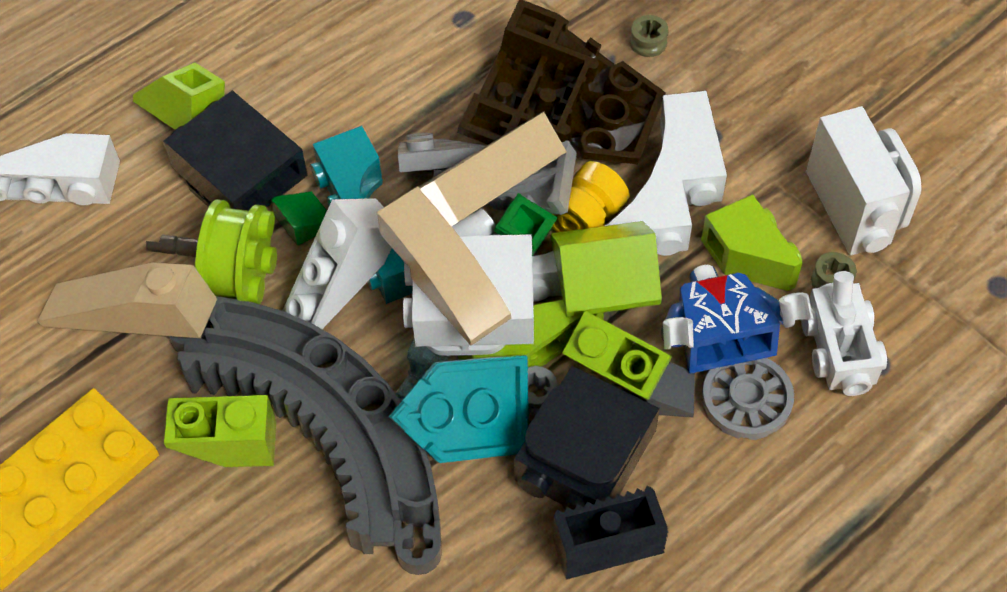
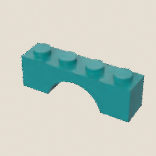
[310,126,413,304]

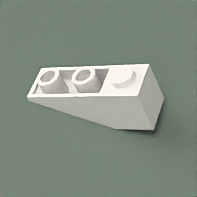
[0,133,120,205]
[282,198,392,329]

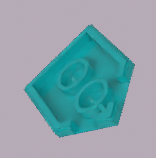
[389,355,529,463]

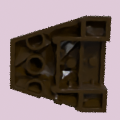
[457,0,666,165]

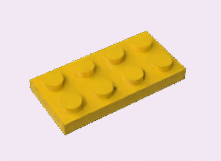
[0,388,159,591]

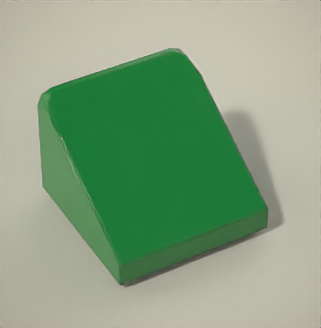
[271,191,327,246]
[494,193,558,256]

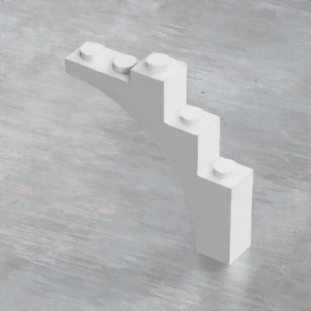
[532,91,727,302]

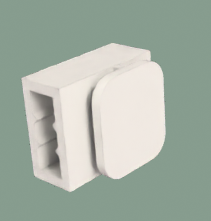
[806,106,921,256]
[403,235,534,356]

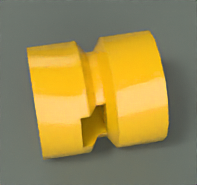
[552,161,630,232]

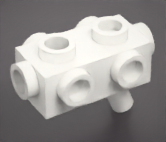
[801,271,887,396]

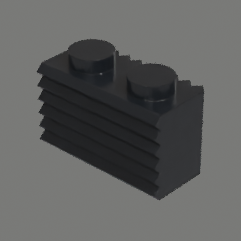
[553,486,669,580]

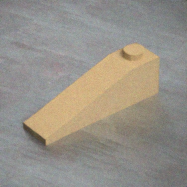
[419,112,567,226]
[38,263,217,338]

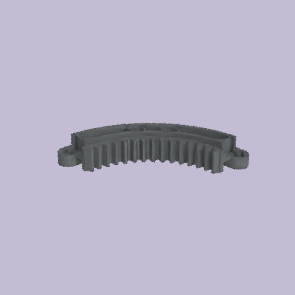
[168,297,442,575]

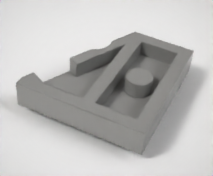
[398,133,486,172]
[489,141,577,215]

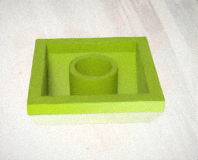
[551,221,662,317]

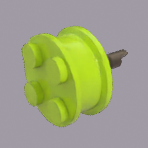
[146,199,277,304]

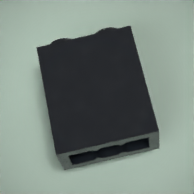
[163,90,308,211]
[514,366,660,510]

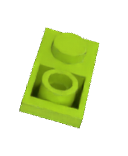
[133,63,225,129]
[701,194,803,291]
[562,311,672,400]
[164,395,276,467]

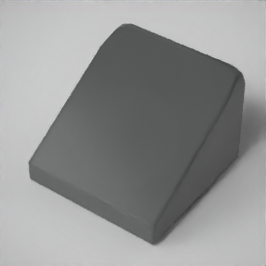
[645,362,695,417]

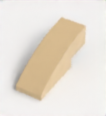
[377,186,511,346]

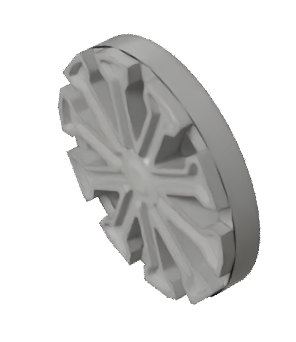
[702,358,794,440]

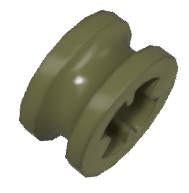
[630,15,669,57]
[811,252,857,289]

